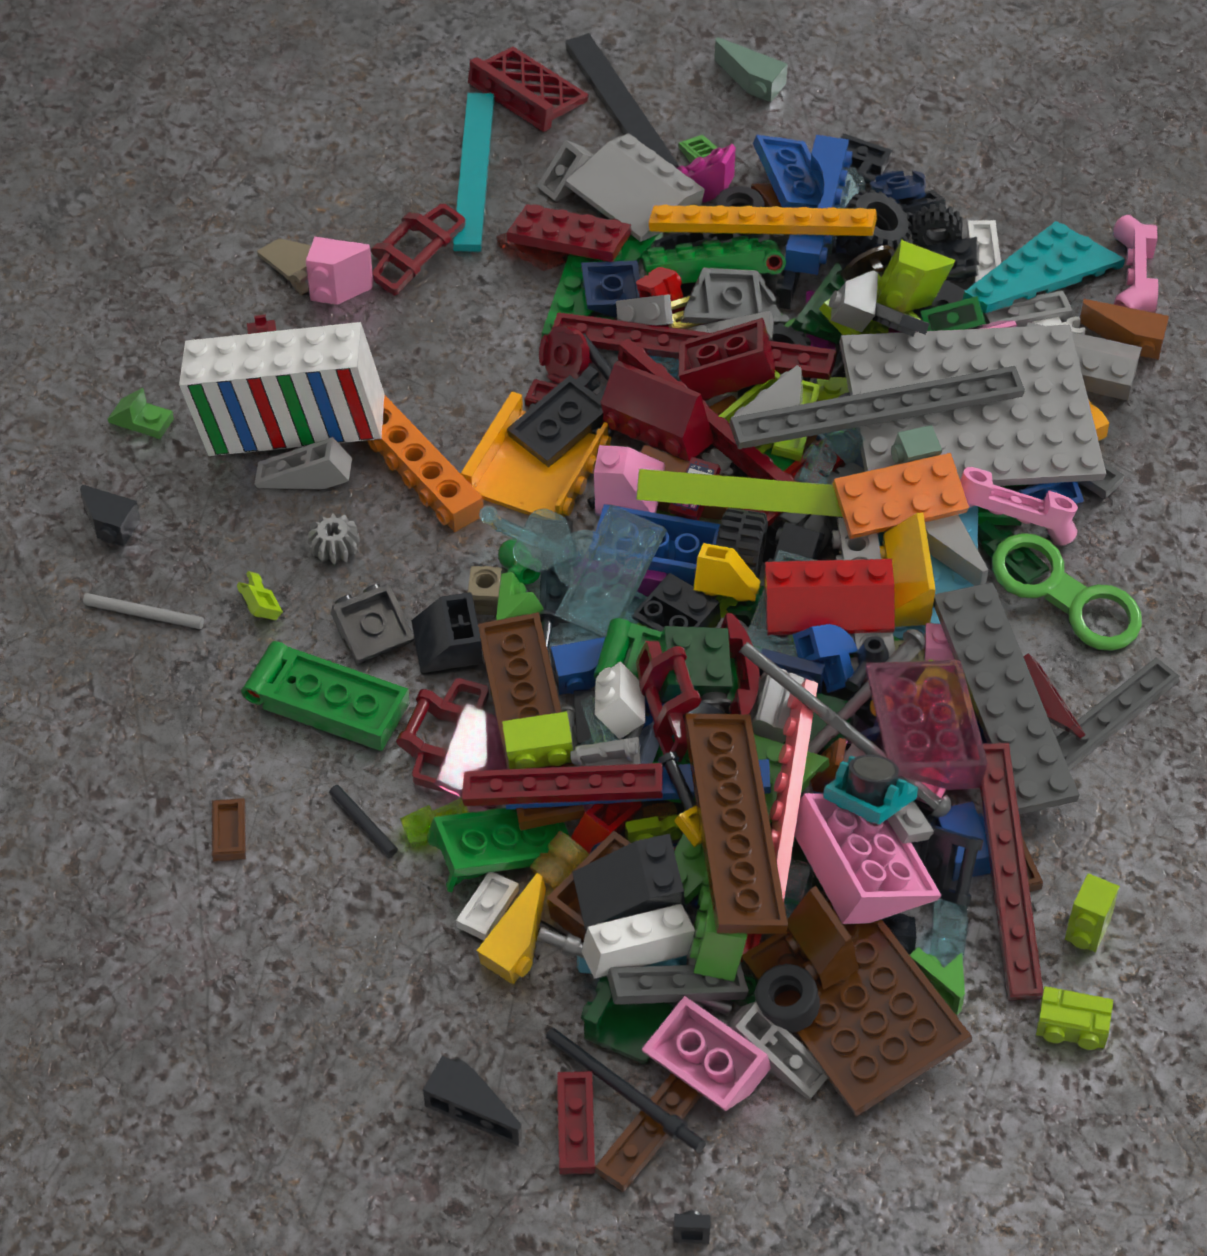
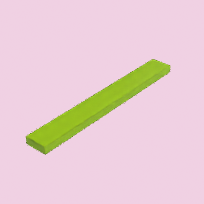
[636,469,843,517]

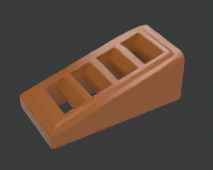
[811,738,847,793]

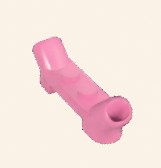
[1113,215,1158,313]
[960,467,1078,546]

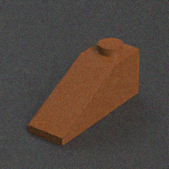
[1080,299,1169,360]

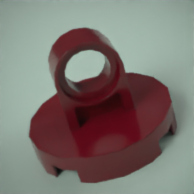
[539,326,593,384]

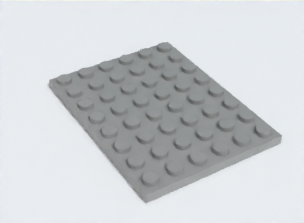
[839,325,1106,486]

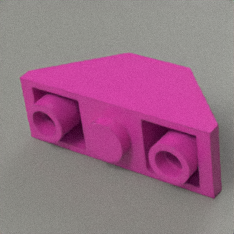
[677,144,736,203]

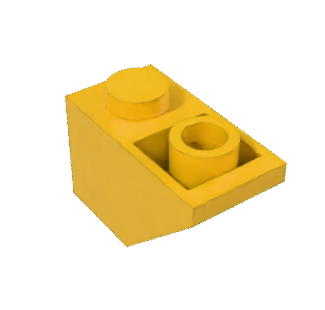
[693,543,761,601]

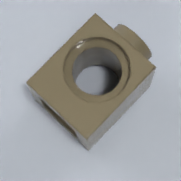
[468,566,502,615]

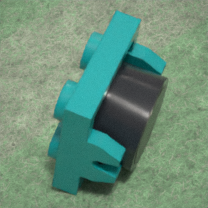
[823,754,918,825]

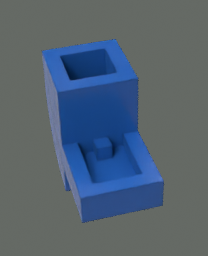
[792,624,858,693]

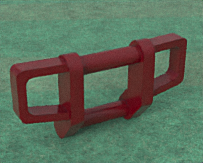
[371,203,465,295]
[636,641,701,762]
[396,678,489,792]

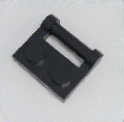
[920,825,984,906]

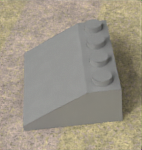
[565,133,704,242]

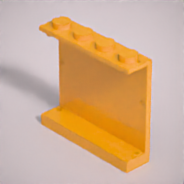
[461,392,611,521]

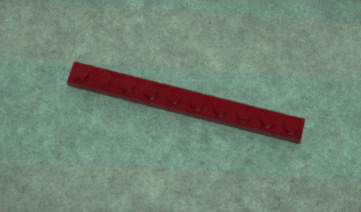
[552,312,837,380]

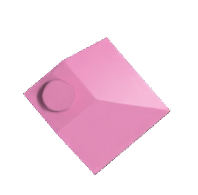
[594,445,665,516]

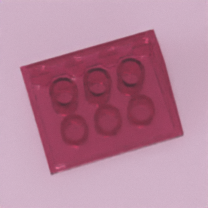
[865,660,988,790]

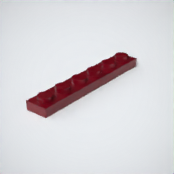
[462,763,663,806]

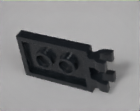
[507,366,607,467]

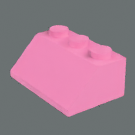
[642,996,771,1111]

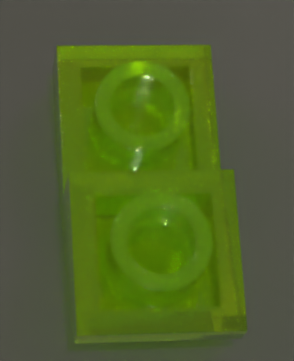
[400,797,470,847]

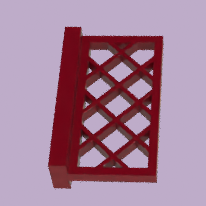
[468,46,589,132]

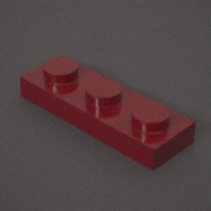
[557,1071,595,1174]

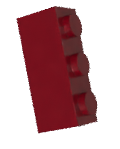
[679,317,775,401]

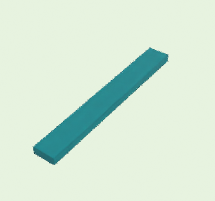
[453,93,494,252]

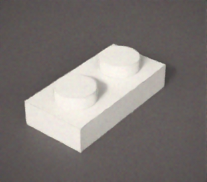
[456,872,519,940]

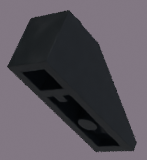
[423,1056,522,1146]

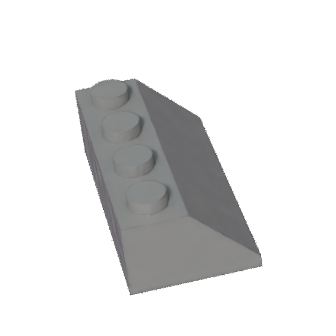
[1026,322,1142,401]

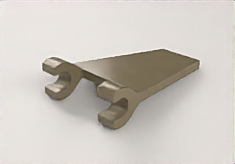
[257,238,311,295]

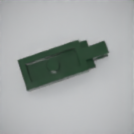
[978,520,1050,585]

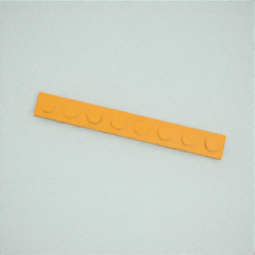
[648,204,877,236]

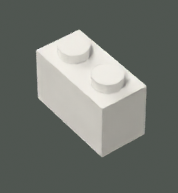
[595,662,645,740]

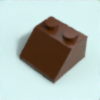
[784,886,859,990]

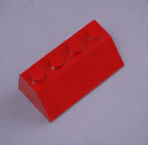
[764,559,895,636]

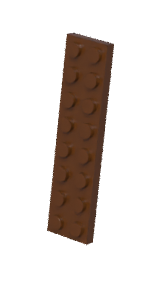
[478,612,585,830]
[684,713,788,934]

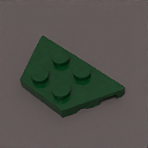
[791,263,845,345]

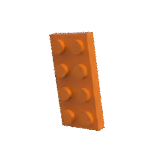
[832,453,969,539]

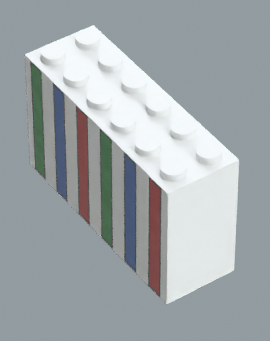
[179,322,385,456]

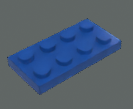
[753,135,837,208]

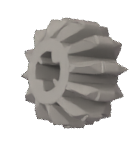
[307,513,360,565]

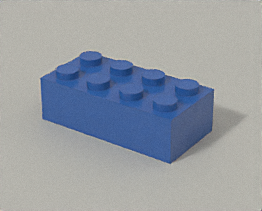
[590,504,720,587]

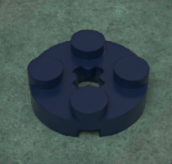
[870,170,926,203]

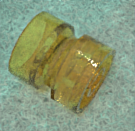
[529,831,589,890]

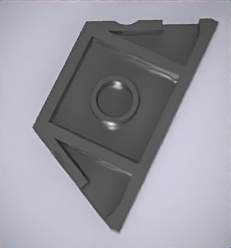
[681,268,789,325]

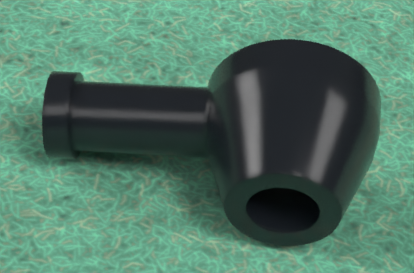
[845,636,889,692]

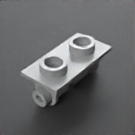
[571,737,641,767]

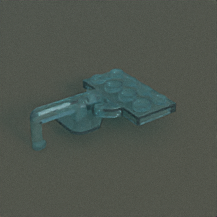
[479,505,667,637]

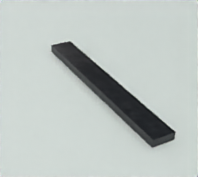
[565,33,679,168]

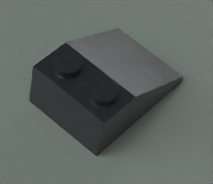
[572,834,686,932]

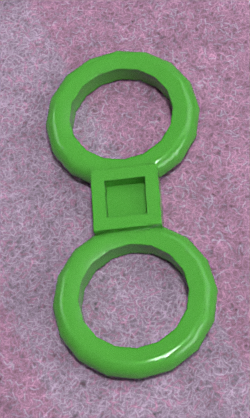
[992,533,1142,651]

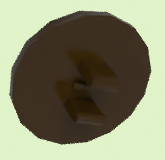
[843,245,894,280]

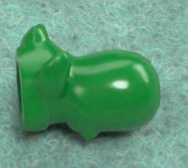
[498,539,543,585]

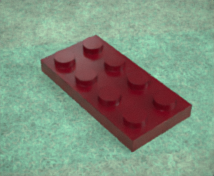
[507,204,631,262]

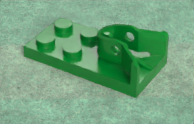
[427,808,577,892]

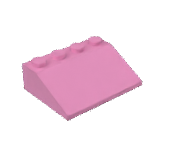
[794,793,942,924]

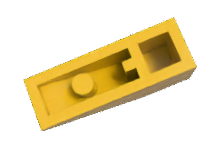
[477,873,546,985]

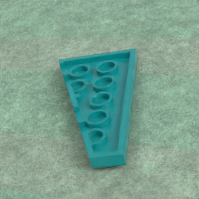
[962,221,1125,314]

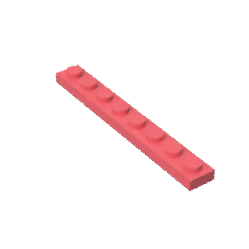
[769,679,818,900]

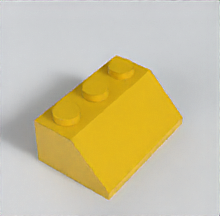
[879,512,936,627]

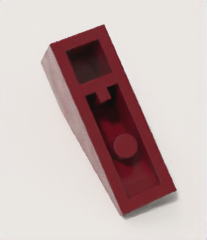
[1023,653,1086,738]

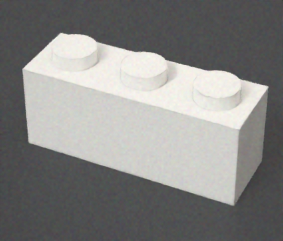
[581,904,695,979]

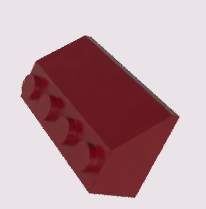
[600,361,714,462]

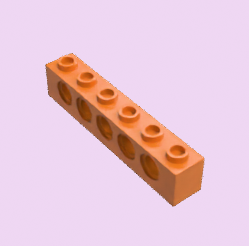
[367,395,484,532]

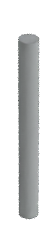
[83,593,204,629]

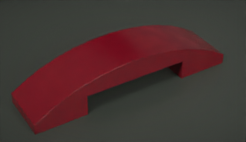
[720,613,759,715]

